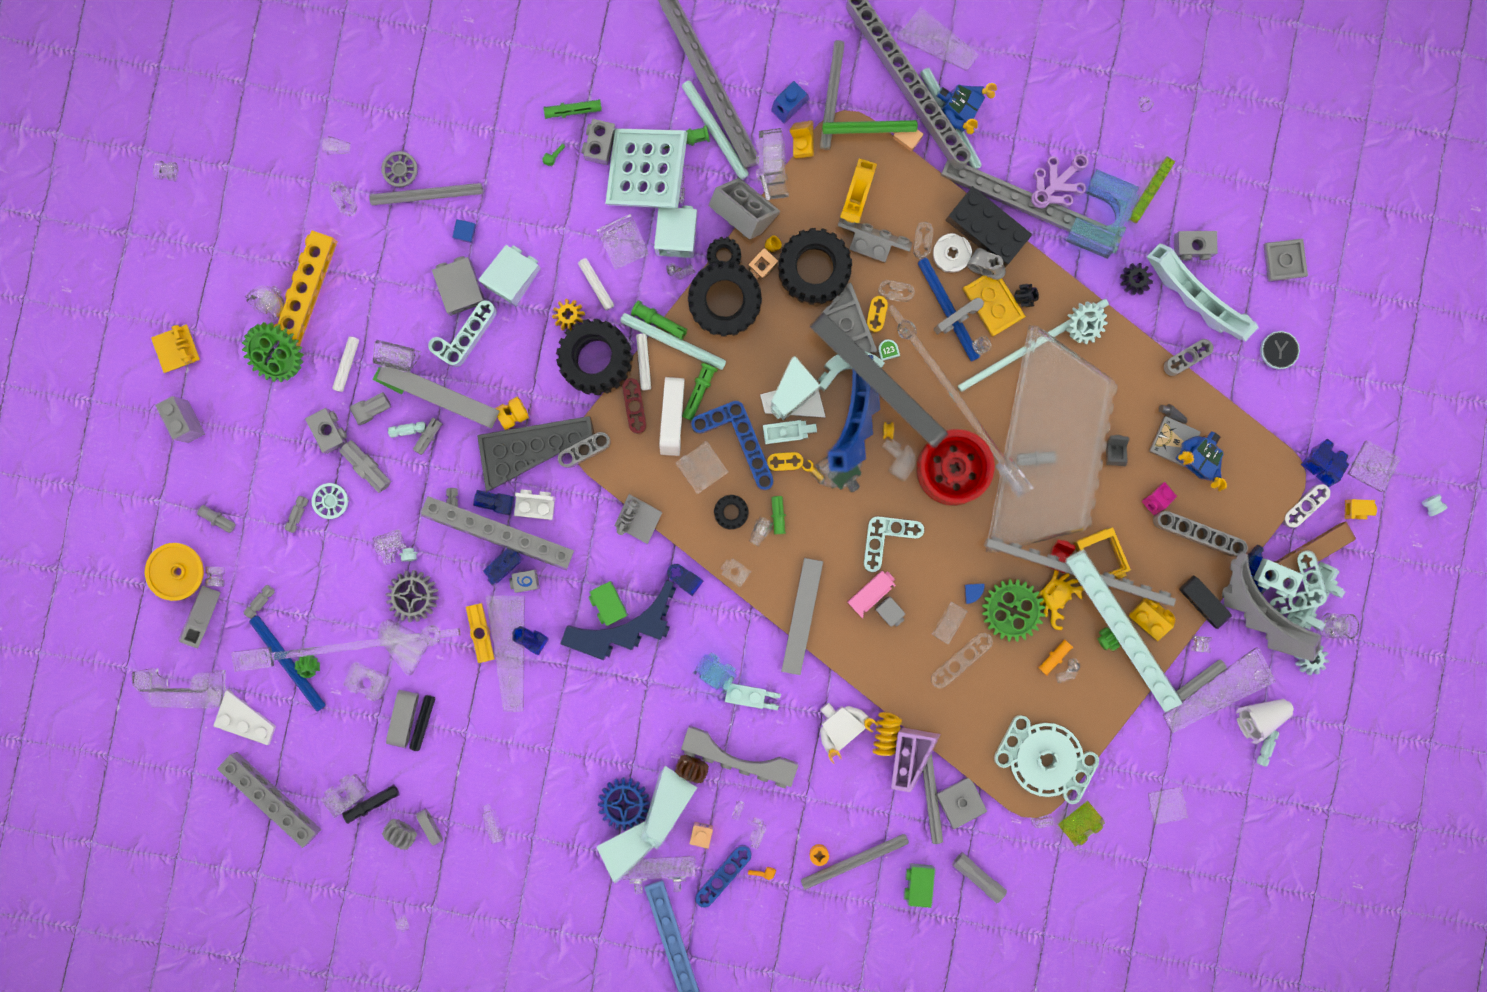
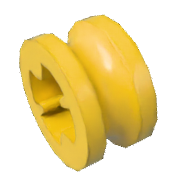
[883,422,894,439]

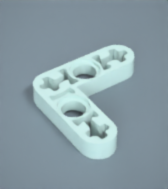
[864,517,924,572]
[1270,550,1328,615]

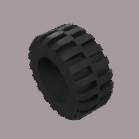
[778,228,852,305]
[688,261,762,337]
[556,319,633,395]

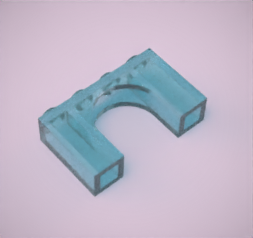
[1066,169,1139,259]

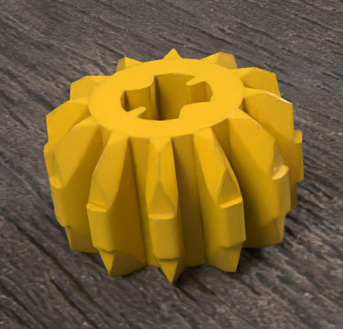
[552,299,585,331]

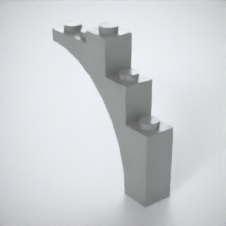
[1222,552,1322,662]

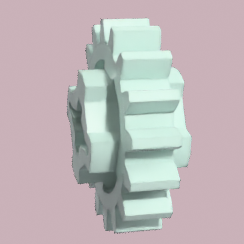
[1066,301,1108,344]

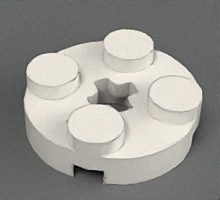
[933,233,972,273]

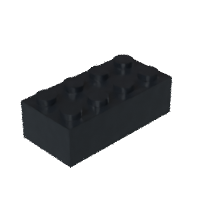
[946,186,1033,268]

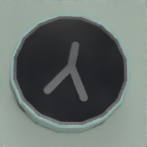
[1260,331,1300,370]

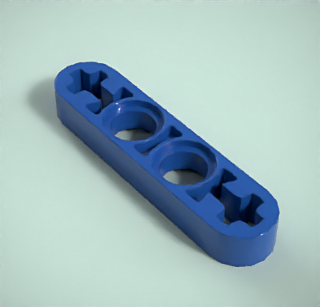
[696,845,751,908]

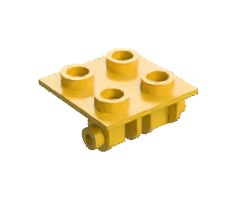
[151,324,200,373]

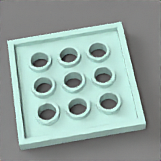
[605,129,687,209]

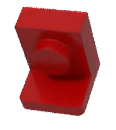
[1046,540,1076,573]

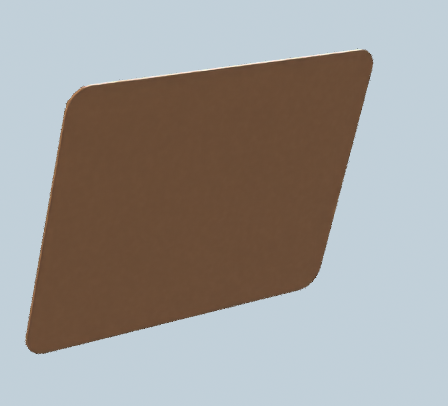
[578,110,1306,818]

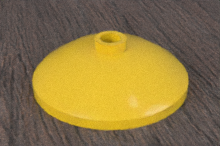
[145,543,204,601]

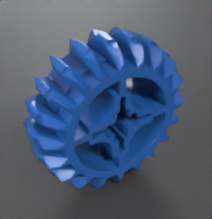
[598,777,650,830]

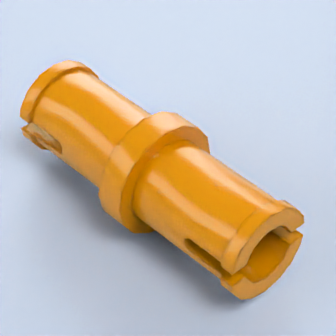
[1038,639,1074,676]

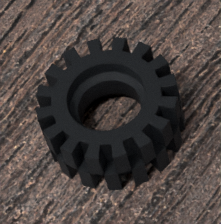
[707,237,741,264]
[714,495,749,529]

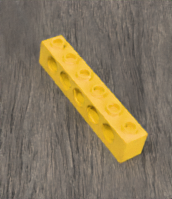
[274,230,338,346]

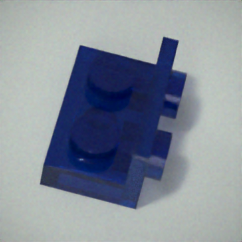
[483,549,524,586]

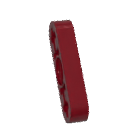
[622,378,646,434]

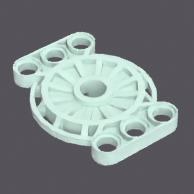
[994,715,1099,804]

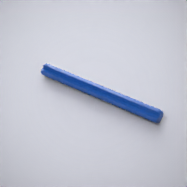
[918,258,980,361]
[249,616,325,711]

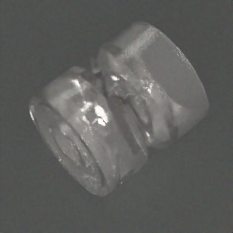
[1321,613,1359,639]

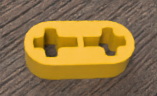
[866,296,888,333]
[767,452,803,471]

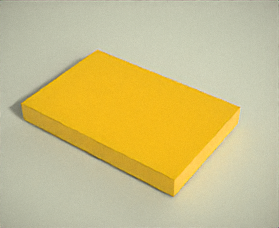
[962,275,1026,337]

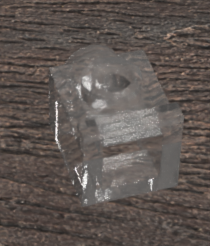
[721,558,751,587]

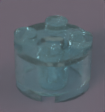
[692,653,737,694]

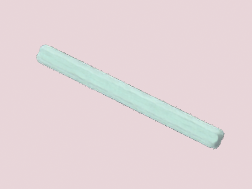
[920,68,982,169]
[682,80,749,180]
[620,313,726,370]

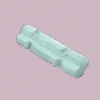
[388,421,426,438]
[1257,730,1279,767]

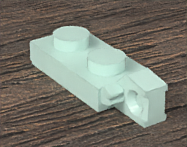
[763,420,817,445]

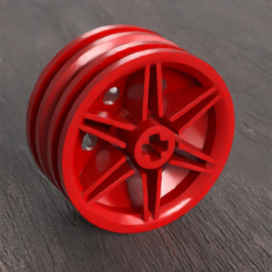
[916,429,995,506]

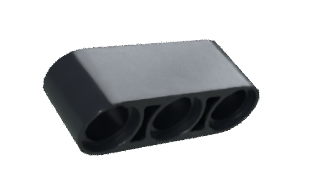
[1179,575,1232,629]

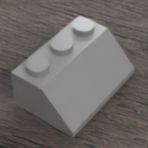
[708,178,780,239]

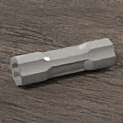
[952,852,1007,903]

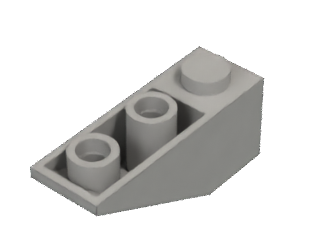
[178,585,221,649]

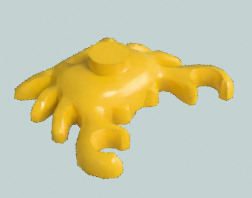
[1037,570,1085,630]

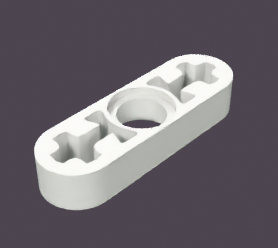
[1283,484,1330,528]

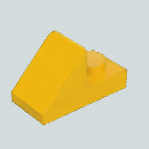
[789,120,814,159]

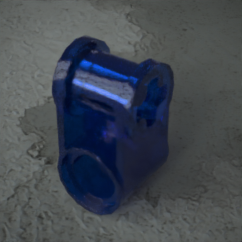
[667,564,704,596]

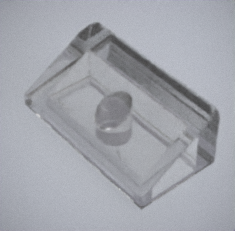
[932,602,968,644]

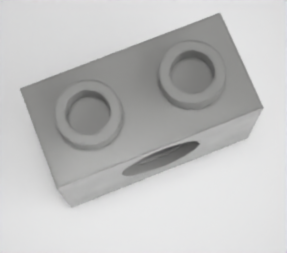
[1174,231,1218,261]
[305,408,347,454]

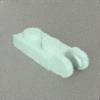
[725,683,781,710]

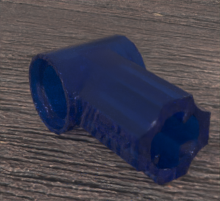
[473,490,514,515]
[512,625,549,655]

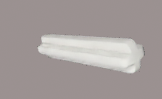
[578,258,614,310]
[636,334,651,390]
[332,336,359,392]

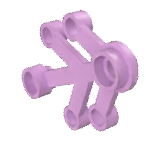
[1031,154,1089,208]

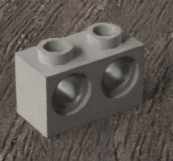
[581,119,616,165]

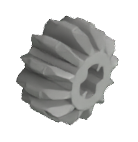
[382,819,417,850]

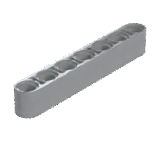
[376,361,499,428]

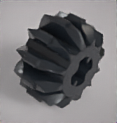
[1120,263,1153,296]

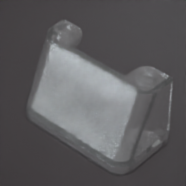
[132,668,226,709]

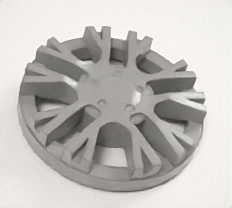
[381,151,418,188]

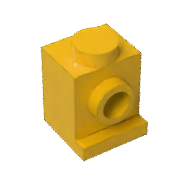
[1345,499,1377,519]

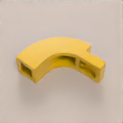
[840,158,877,223]

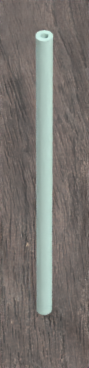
[957,299,1109,392]

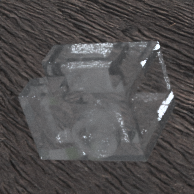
[372,530,406,565]

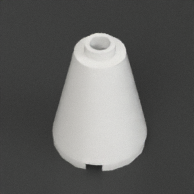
[1236,699,1294,744]

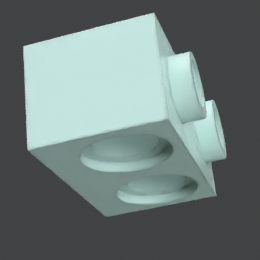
[1253,558,1304,598]

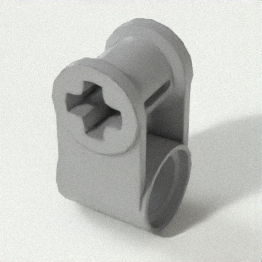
[967,248,1006,280]

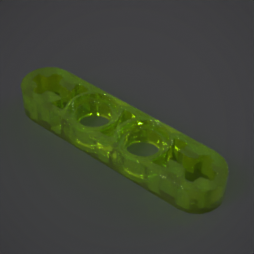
[1128,156,1175,224]

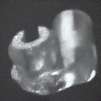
[1056,658,1081,683]

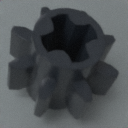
[1015,284,1039,307]

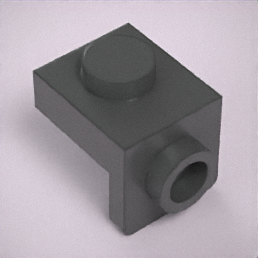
[1106,435,1129,466]

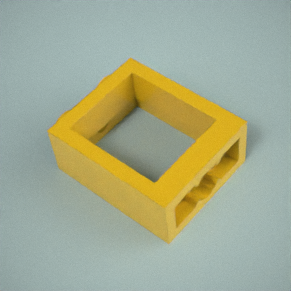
[1074,527,1131,580]

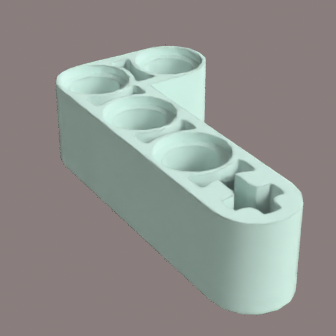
[428,301,497,367]

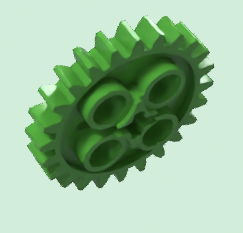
[242,322,304,382]
[982,579,1045,642]

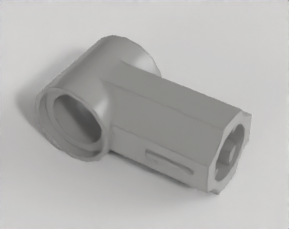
[350,392,391,425]

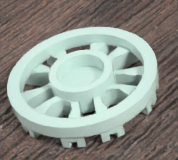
[312,483,349,519]

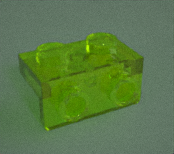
[1058,801,1105,847]

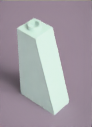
[641,766,697,849]
[596,821,669,883]

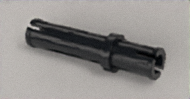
[342,784,400,824]

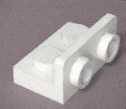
[514,489,556,520]

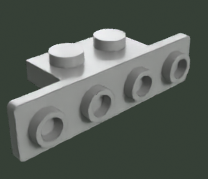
[838,218,912,262]

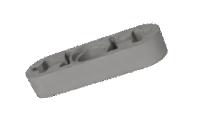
[1164,339,1213,376]

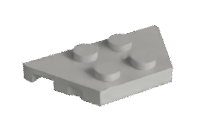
[822,283,878,353]

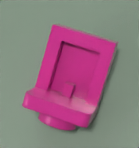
[1142,482,1177,515]

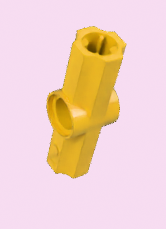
[466,603,495,663]

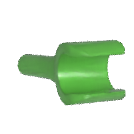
[542,144,565,166]

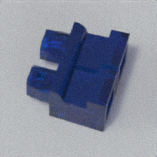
[1301,439,1349,487]

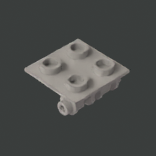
[614,494,663,544]

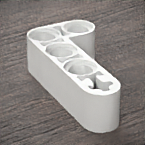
[660,377,685,456]

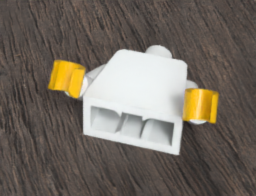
[820,703,879,763]

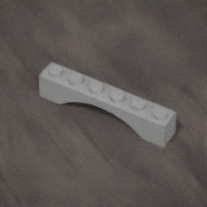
[681,725,798,788]

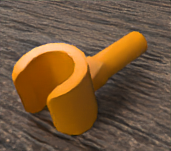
[748,867,776,880]

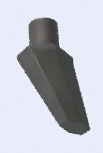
[1159,404,1187,424]

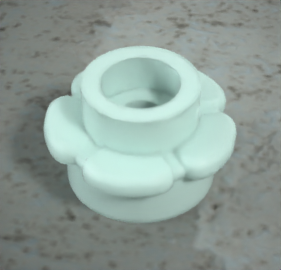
[399,548,418,562]

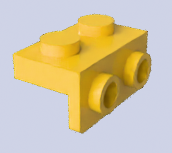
[1129,598,1176,641]

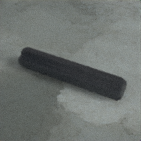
[409,695,435,751]

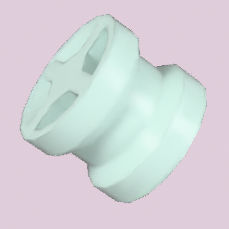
[1422,494,1448,516]

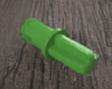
[771,496,786,534]

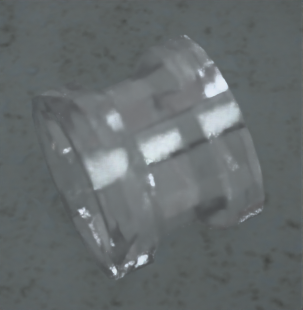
[1191,635,1212,653]

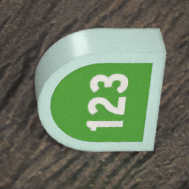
[878,339,900,361]

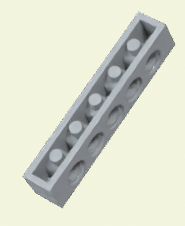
[217,752,322,848]

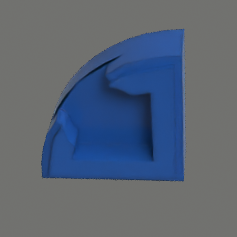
[964,583,985,604]

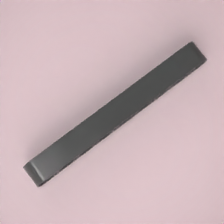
[810,312,948,448]

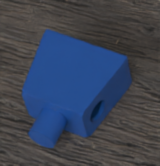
[771,81,810,124]

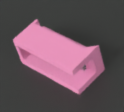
[847,571,896,618]

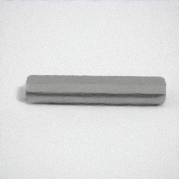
[1176,660,1227,700]

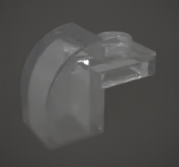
[882,439,915,482]

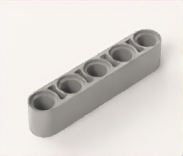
[1153,511,1248,556]

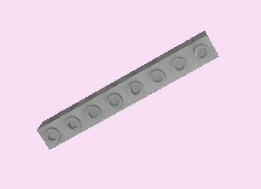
[420,496,574,571]

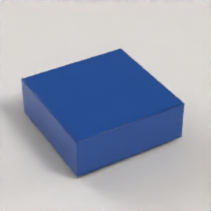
[452,219,476,243]

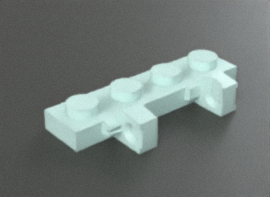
[1287,561,1345,631]

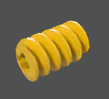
[872,712,902,756]

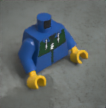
[936,83,997,134]
[1175,431,1227,492]

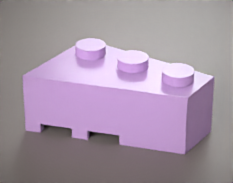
[891,728,941,792]

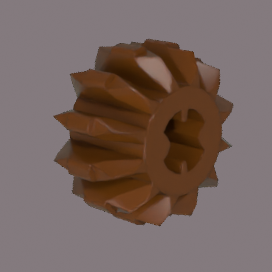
[675,755,709,783]

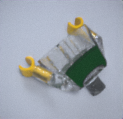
[802,456,862,492]

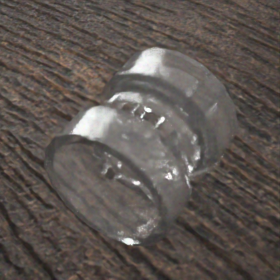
[153,160,179,181]
[204,566,225,586]

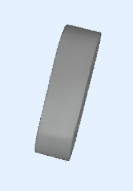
[416,809,443,846]

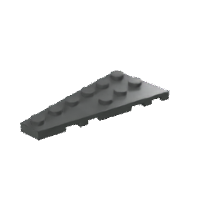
[477,416,594,492]

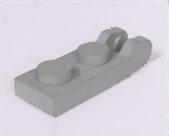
[934,297,984,335]

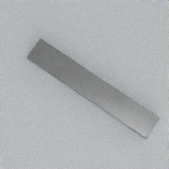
[781,558,823,675]

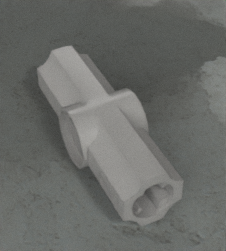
[339,440,392,493]

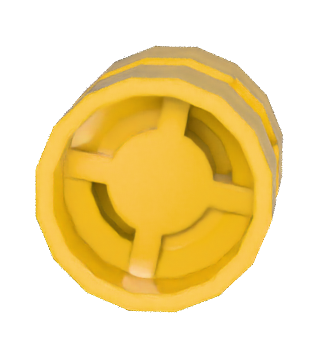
[494,396,530,430]

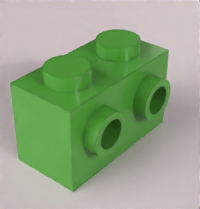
[588,581,628,626]
[904,863,935,908]

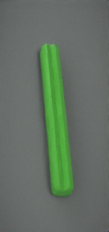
[822,120,918,134]

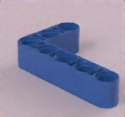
[691,401,773,491]

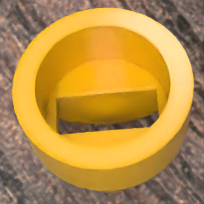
[765,235,782,252]

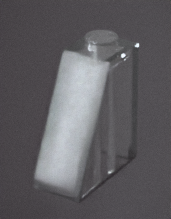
[377,619,431,676]

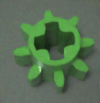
[1097,627,1120,651]
[295,654,320,678]

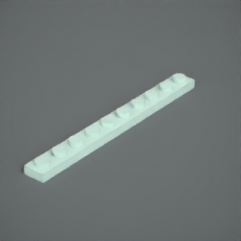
[1066,549,1182,712]

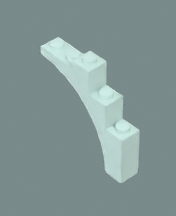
[1147,243,1259,342]

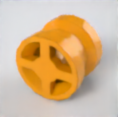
[809,844,829,866]

